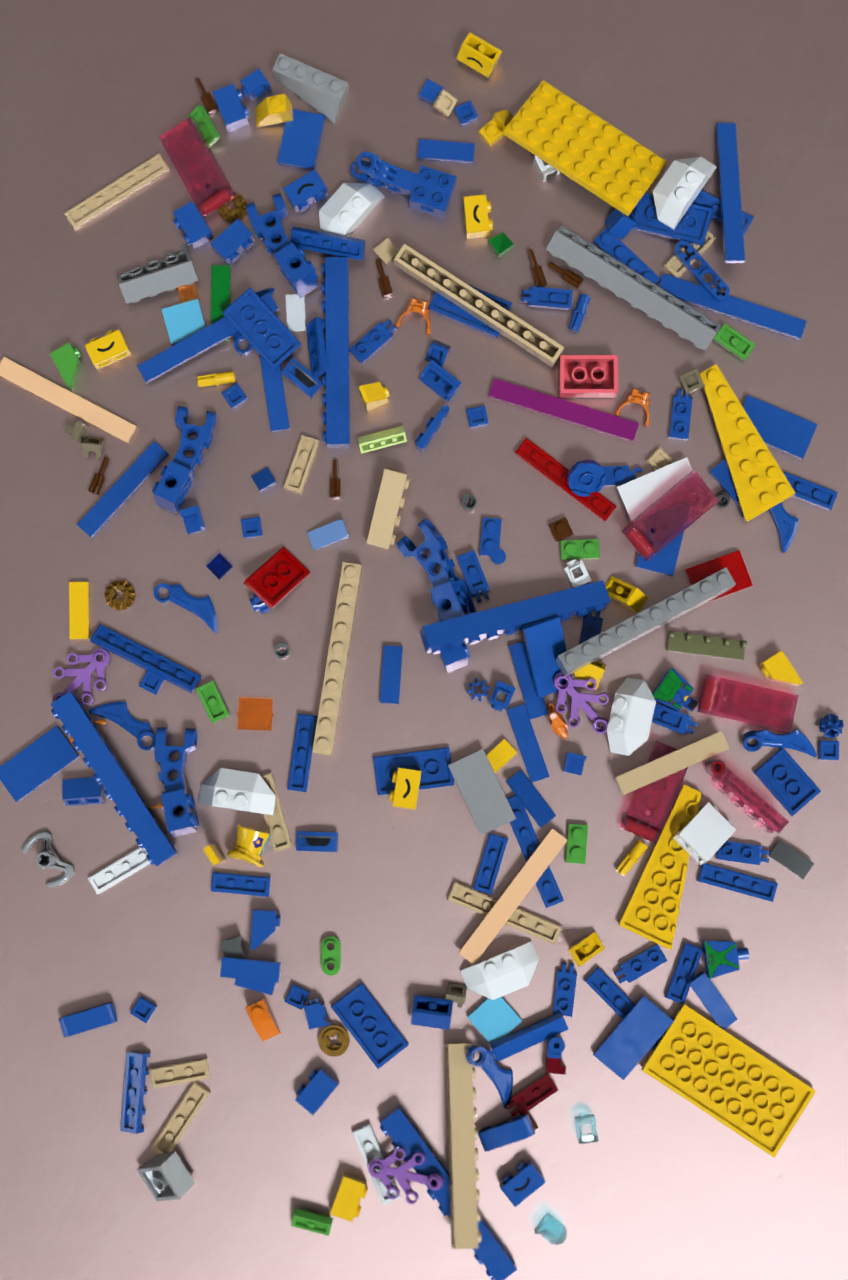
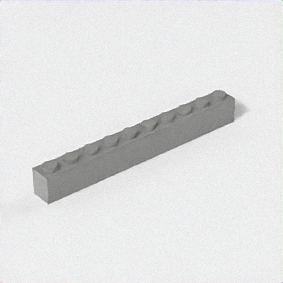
[546,225,721,351]
[555,568,736,677]

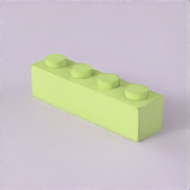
[357,426,407,454]

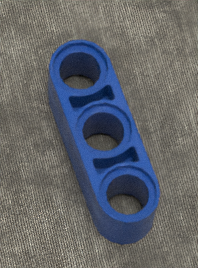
[58,1002,118,1038]
[478,1114,535,1152]

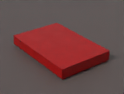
[244,546,311,609]
[685,550,753,602]

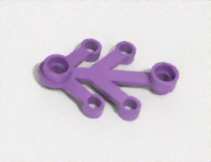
[52,649,110,705]
[554,672,610,734]
[368,1147,444,1204]

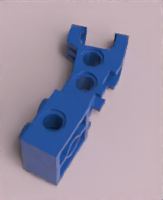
[349,152,457,218]
[245,193,319,298]
[152,406,216,514]
[397,518,477,621]
[154,727,199,837]

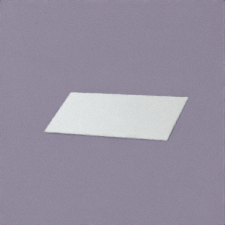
[285,294,306,332]

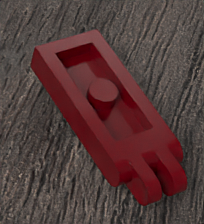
[506,1073,558,1116]

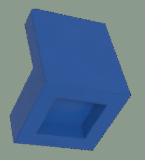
[605,208,637,239]
[179,505,206,534]
[562,752,587,775]

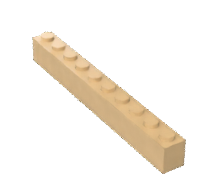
[394,244,564,367]
[312,562,363,756]
[445,1043,481,1249]

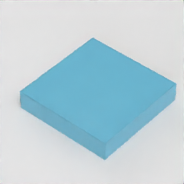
[162,299,206,346]
[467,997,522,1044]

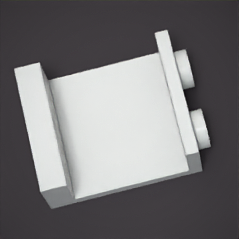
[673,802,736,865]

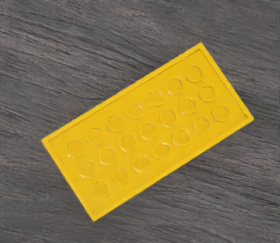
[503,80,667,216]
[641,1003,816,1158]

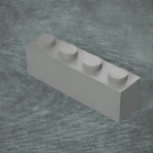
[272,53,349,124]
[117,244,198,304]

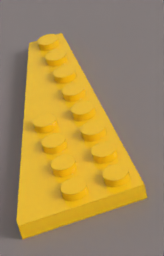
[700,364,796,523]
[618,784,701,950]

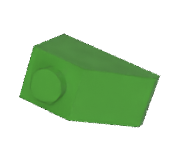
[49,343,82,390]

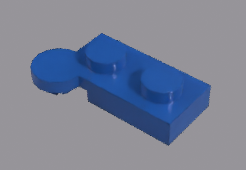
[479,517,506,565]

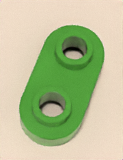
[321,936,341,976]

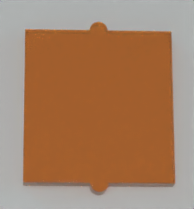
[236,698,274,731]

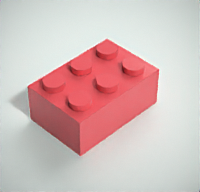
[559,355,618,398]

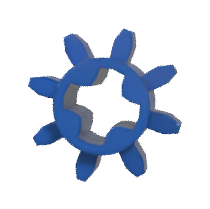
[249,592,270,614]
[466,678,490,702]
[819,714,844,738]

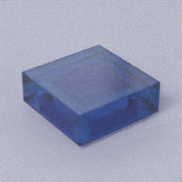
[206,553,233,580]

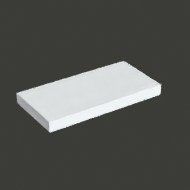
[616,457,702,523]

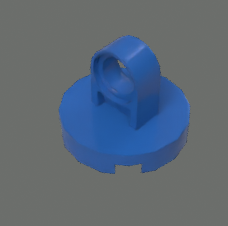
[567,460,606,497]

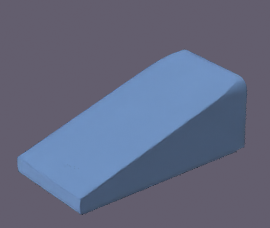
[307,519,349,551]

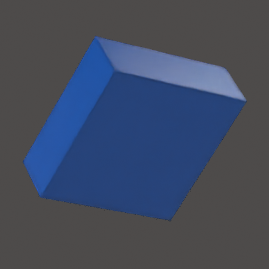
[419,79,444,105]
[454,100,478,127]
[221,383,248,410]
[466,405,489,429]
[241,516,263,539]
[139,671,164,695]
[818,740,839,760]
[285,984,310,1010]
[130,996,157,1023]

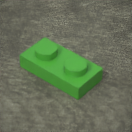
[187,105,220,149]
[713,323,756,361]
[560,539,600,561]
[196,681,230,724]
[565,824,588,864]
[291,1208,333,1236]

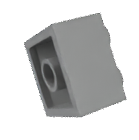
[137,1151,195,1201]

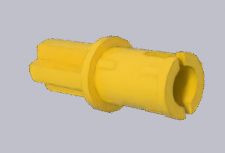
[197,370,236,387]
[616,840,648,876]

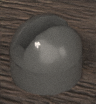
[714,491,730,508]
[461,494,477,510]
[274,642,290,658]

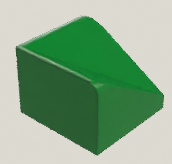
[488,232,514,258]

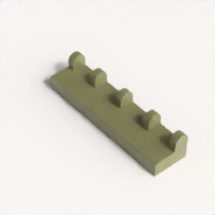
[667,631,747,661]

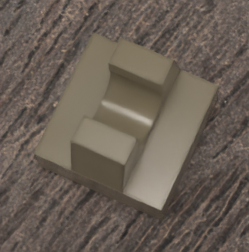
[679,368,705,394]
[64,421,90,444]
[82,436,105,459]
[445,982,467,1008]

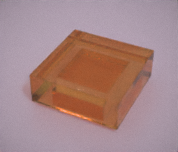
[176,282,200,303]

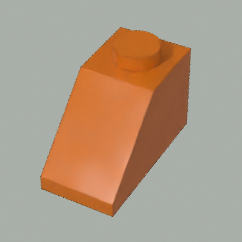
[245,997,281,1041]

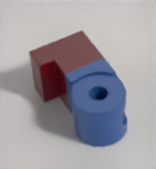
[545,1036,566,1075]

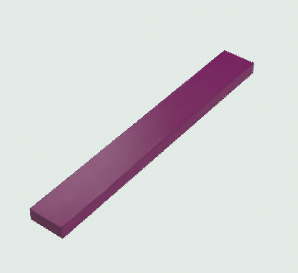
[488,378,639,442]

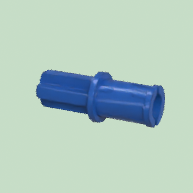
[568,294,591,332]

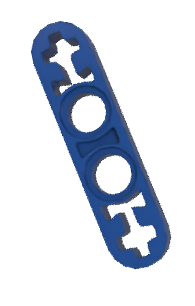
[674,241,730,302]

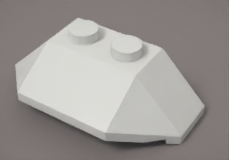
[653,157,717,230]
[319,183,384,237]
[607,677,656,756]
[198,768,276,815]
[460,941,539,1000]

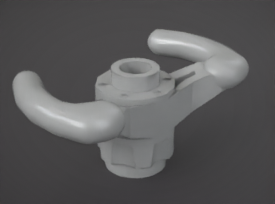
[22,830,75,888]

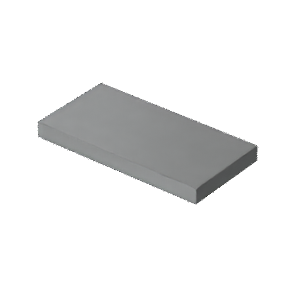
[448,749,516,835]

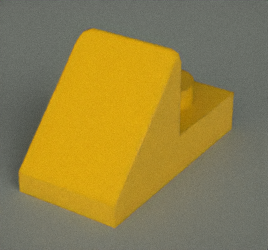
[478,109,514,147]
[568,932,605,967]

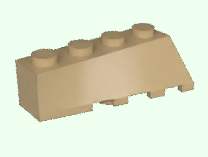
[366,466,410,549]

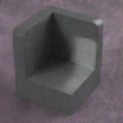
[220,935,245,959]

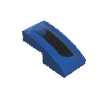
[281,358,322,399]
[296,831,338,852]

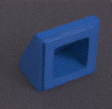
[425,339,451,367]
[251,467,277,493]

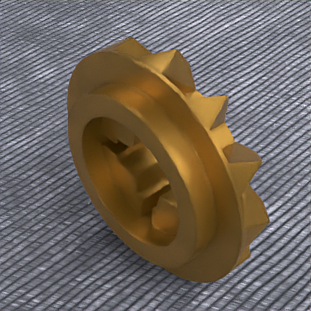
[217,192,247,222]
[104,580,135,610]
[318,1025,350,1057]

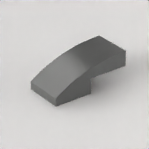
[769,840,814,880]

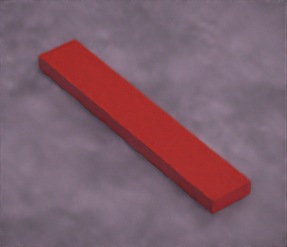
[514,438,617,522]

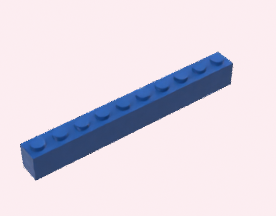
[321,257,350,448]
[419,580,610,654]
[51,691,178,867]
[380,1105,517,1280]

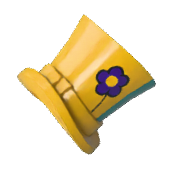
[227,825,272,867]

